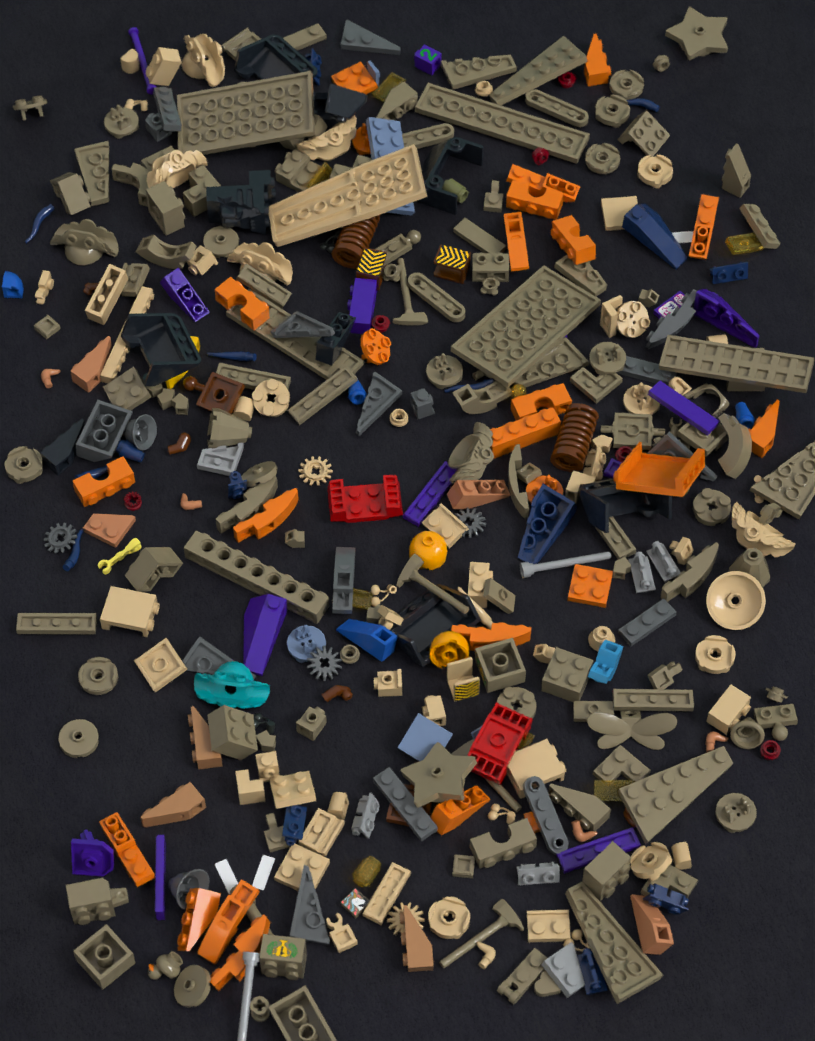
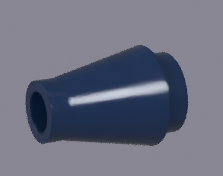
[116,439,145,463]

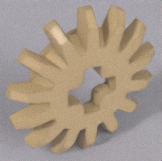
[298,456,333,486]
[387,902,425,938]

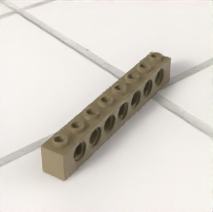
[184,531,329,624]

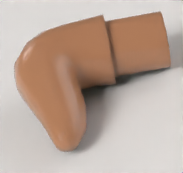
[41,369,61,388]
[180,493,202,510]
[705,731,728,752]
[571,820,597,842]

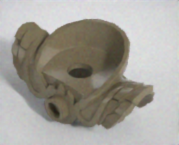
[50,219,119,265]
[448,422,494,484]

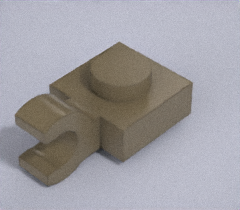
[484,180,503,212]
[758,503,783,525]
[647,661,683,689]
[264,813,289,853]

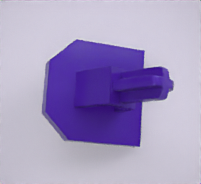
[71,830,114,877]

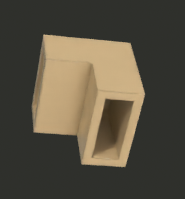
[565,471,596,504]
[236,770,265,805]

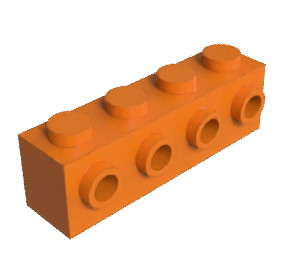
[490,407,561,459]

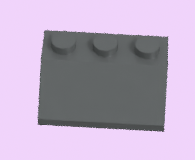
[76,400,133,462]

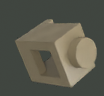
[296,706,327,741]

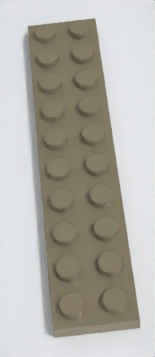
[415,83,590,163]

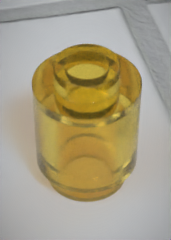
[352,856,381,887]

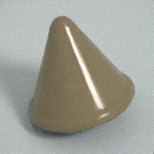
[730,717,765,749]

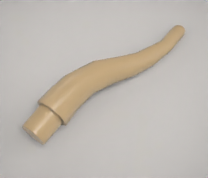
[458,587,493,630]

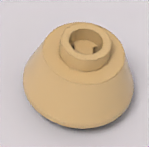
[588,626,615,651]

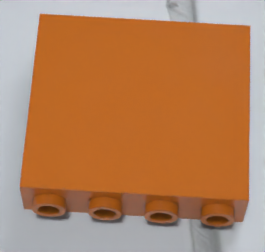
[613,442,705,497]

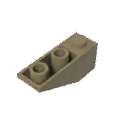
[377,82,418,120]
[722,143,751,198]
[548,784,611,831]

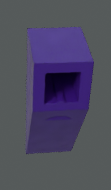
[160,268,210,322]

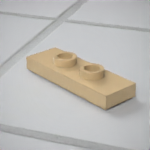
[363,862,411,925]

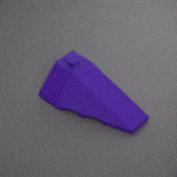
[694,289,759,348]
[243,594,288,676]

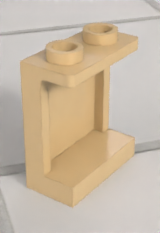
[100,586,160,637]
[507,739,566,799]

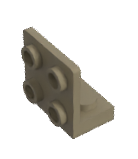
[618,110,670,157]

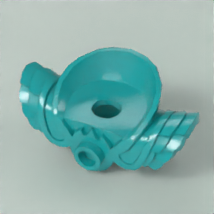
[194,661,270,708]

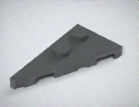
[341,20,401,55]
[271,311,335,338]
[356,372,402,436]
[647,431,717,481]
[183,637,256,679]
[289,865,330,945]

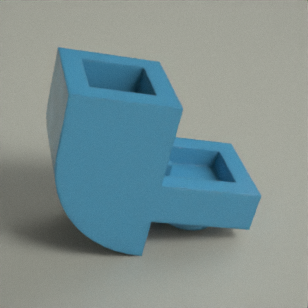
[588,640,623,684]

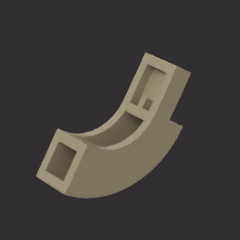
[112,163,150,206]
[136,235,197,269]
[452,381,513,414]
[718,413,752,479]

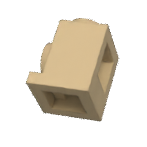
[186,245,218,275]
[374,669,402,697]
[422,695,446,726]
[256,751,280,783]

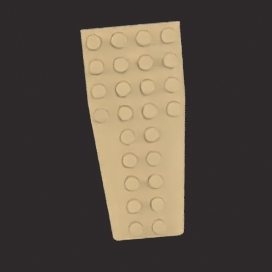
[269,144,427,247]

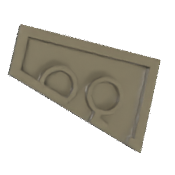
[554,255,607,297]

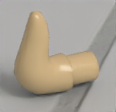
[477,941,496,969]

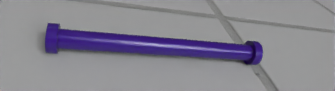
[128,27,156,95]

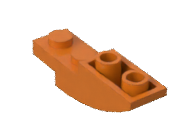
[506,164,580,202]
[689,194,719,260]
[503,212,529,271]
[233,488,299,542]
[451,622,531,651]
[99,812,155,887]
[197,879,260,965]
[209,914,270,991]

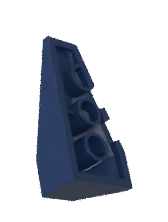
[622,204,688,269]
[518,484,578,565]

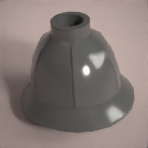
[123,414,157,450]
[168,869,210,910]

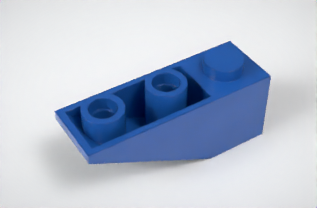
[336,619,397,662]

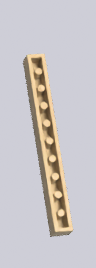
[100,286,154,383]

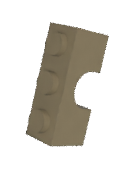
[470,818,537,869]

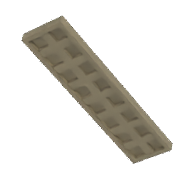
[226,288,364,380]
[659,335,814,393]

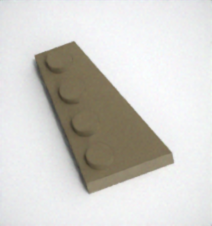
[440,55,517,90]
[75,141,109,206]
[513,337,589,390]

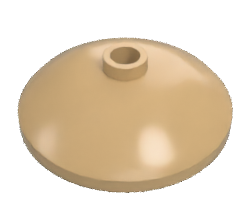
[706,571,766,630]

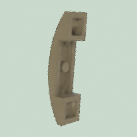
[508,444,529,519]

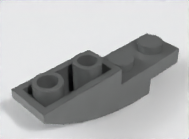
[646,289,697,349]
[332,547,356,614]

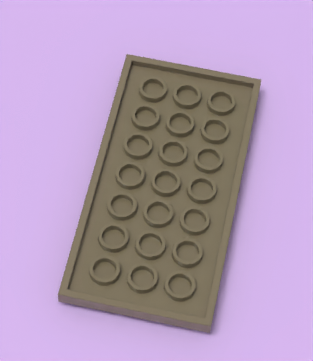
[177,71,315,155]
[451,266,601,387]

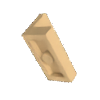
[600,295,623,338]

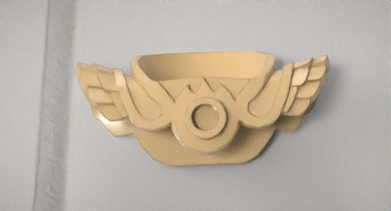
[181,34,225,87]
[296,115,357,161]
[146,150,208,188]
[227,242,293,285]
[731,502,796,558]

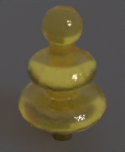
[511,384,526,398]

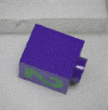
[414,45,441,76]

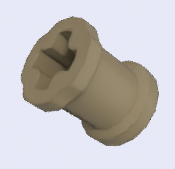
[250,996,270,1022]

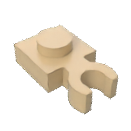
[35,270,54,304]
[326,913,358,953]

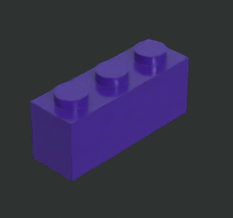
[347,278,377,334]

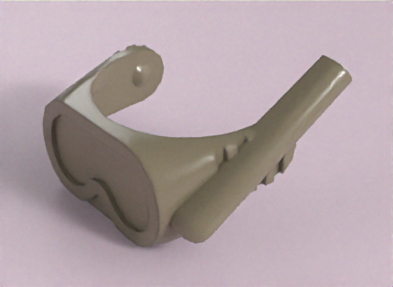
[683,383,730,418]

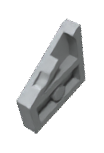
[197,443,244,476]
[541,942,585,998]

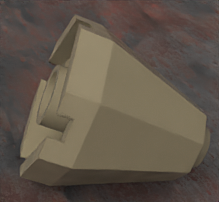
[207,408,252,448]
[729,548,770,588]

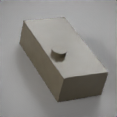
[268,985,337,1041]

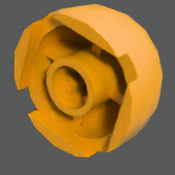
[409,531,447,570]
[430,631,469,668]

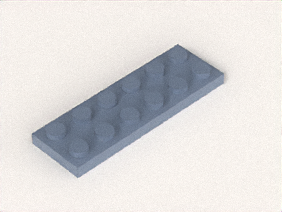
[366,117,415,216]

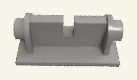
[646,541,681,582]
[629,552,656,593]
[351,793,379,839]
[517,862,560,885]

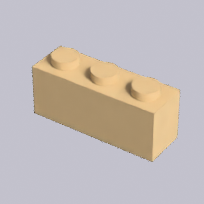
[85,264,128,325]

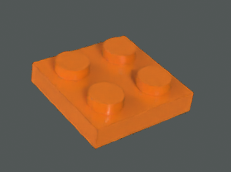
[331,62,378,94]
[568,564,613,608]

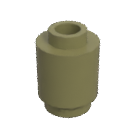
[442,178,468,203]

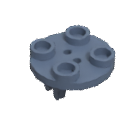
[287,625,326,663]

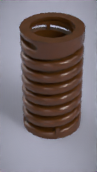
[332,215,380,268]
[550,403,599,473]

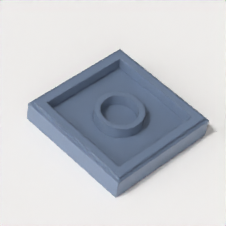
[398,713,453,761]

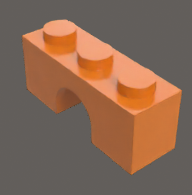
[506,180,564,220]
[551,215,596,265]
[215,277,270,331]
[511,383,572,421]
[72,456,135,507]

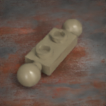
[375,230,421,267]

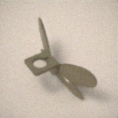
[587,710,677,750]

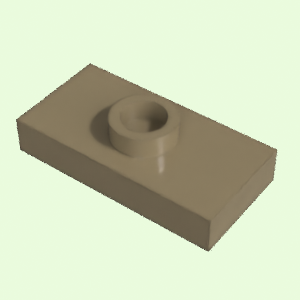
[483,578,516,614]
[573,701,614,722]

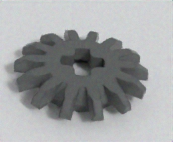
[454,507,486,538]
[44,523,77,553]
[307,646,342,681]

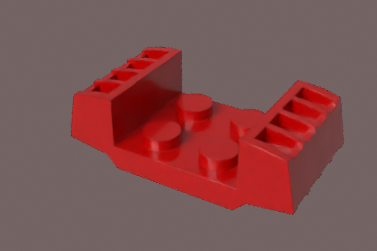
[327,475,403,523]
[467,702,533,785]

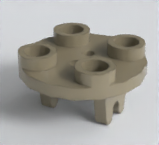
[13,95,48,120]
[104,105,139,139]
[589,342,626,375]
[426,353,463,389]
[715,793,756,833]

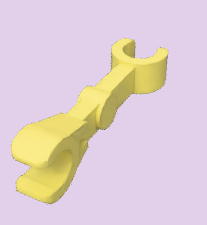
[98,538,142,574]

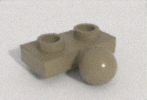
[753,704,798,741]

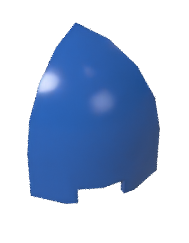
[2,271,24,298]

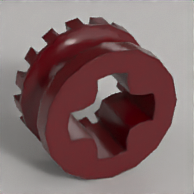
[124,492,142,511]

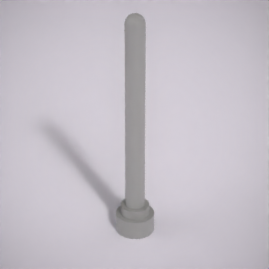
[520,552,612,578]
[237,951,260,1041]

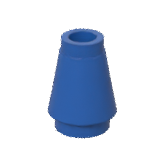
[348,378,367,404]
[735,402,755,429]

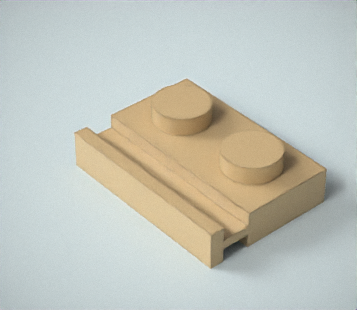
[422,503,469,549]
[299,808,345,857]
[527,910,570,942]

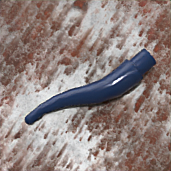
[627,98,660,112]
[25,204,54,243]
[207,351,257,362]
[444,378,495,393]
[75,466,108,479]
[63,529,84,571]

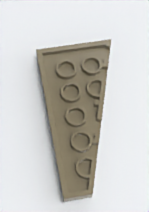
[489,36,588,106]
[749,441,815,519]
[617,746,733,844]
[565,882,663,1004]

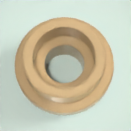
[475,81,493,97]
[390,409,408,427]

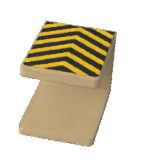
[447,657,480,702]

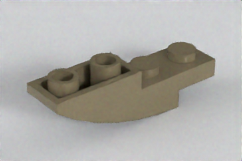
[216,476,278,533]
[661,542,719,602]

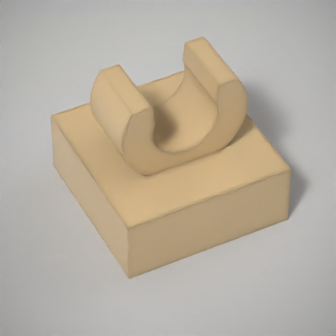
[669,537,694,565]
[377,605,404,630]

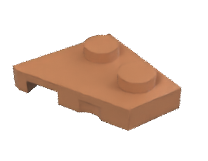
[83,514,136,548]

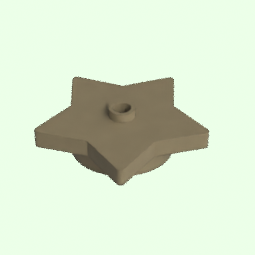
[666,7,728,61]
[400,742,477,808]

